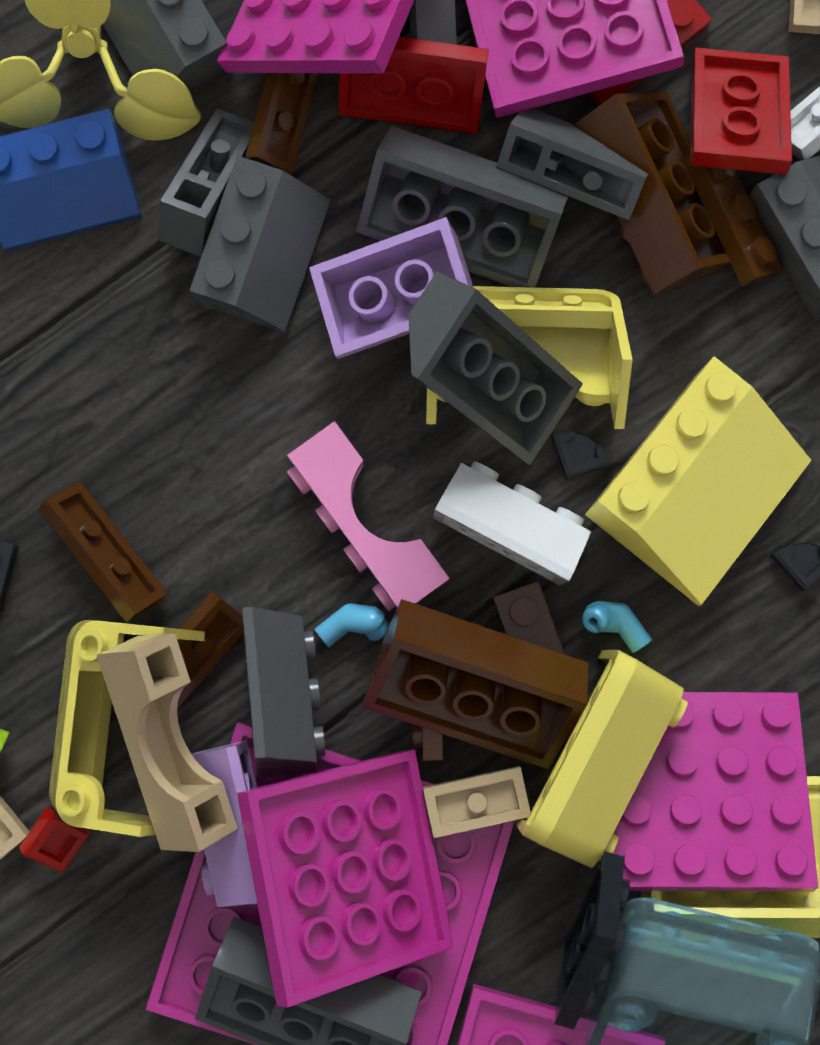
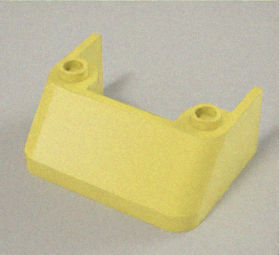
[426,286,633,429]
[49,620,205,837]
[514,650,688,868]

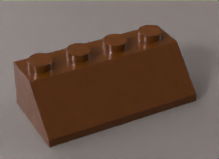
[574,91,732,295]
[362,599,589,769]

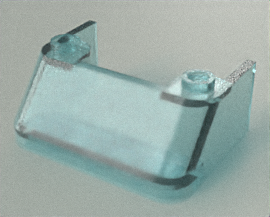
[585,897,820,1045]

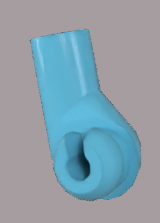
[582,601,652,653]
[314,603,389,647]

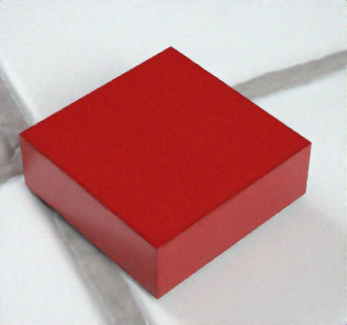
[19,807,91,874]

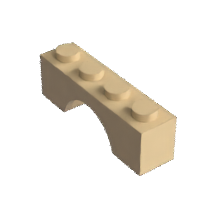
[96,632,238,852]

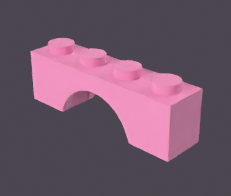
[287,421,450,612]

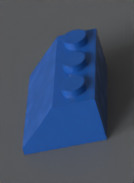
[0,109,142,251]

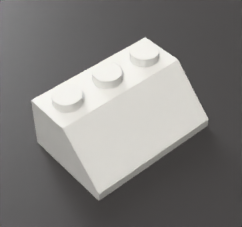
[433,461,591,585]

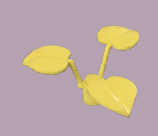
[0,0,201,141]

